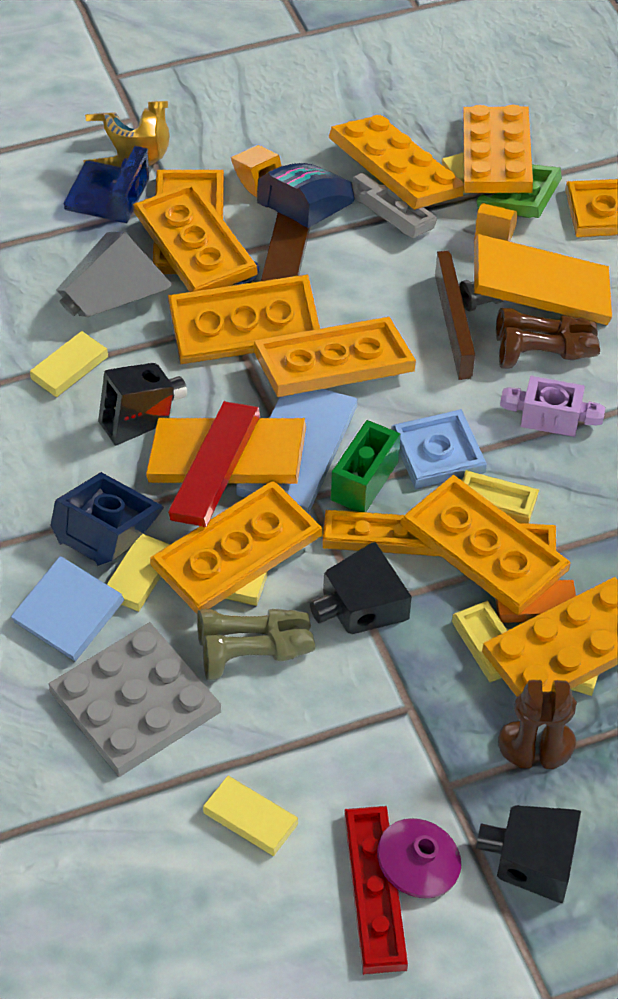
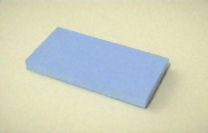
[236,389,358,514]

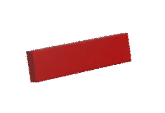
[168,401,260,527]
[344,806,408,975]

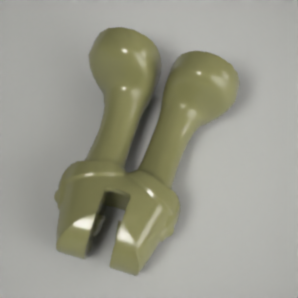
[197,609,316,680]

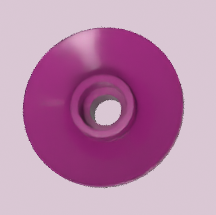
[377,818,461,899]

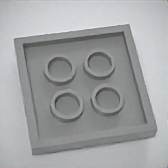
[49,622,221,777]

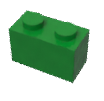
[331,420,401,512]

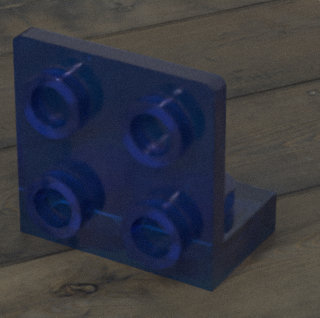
[63,146,150,224]

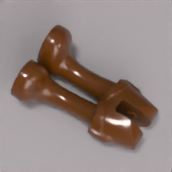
[496,308,600,369]
[498,679,577,769]

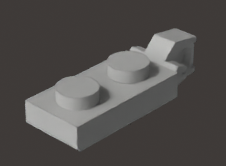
[352,173,437,238]

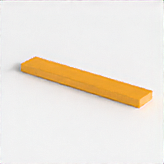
[322,510,556,557]

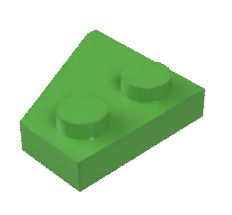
[476,164,562,218]

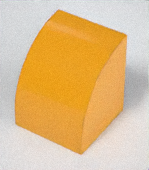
[231,145,282,197]
[474,203,517,242]

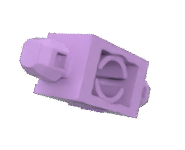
[500,376,606,437]

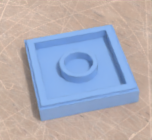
[391,409,487,489]
[11,556,124,662]

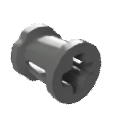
[459,280,503,312]

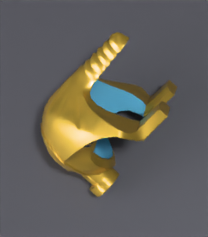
[83,101,170,169]

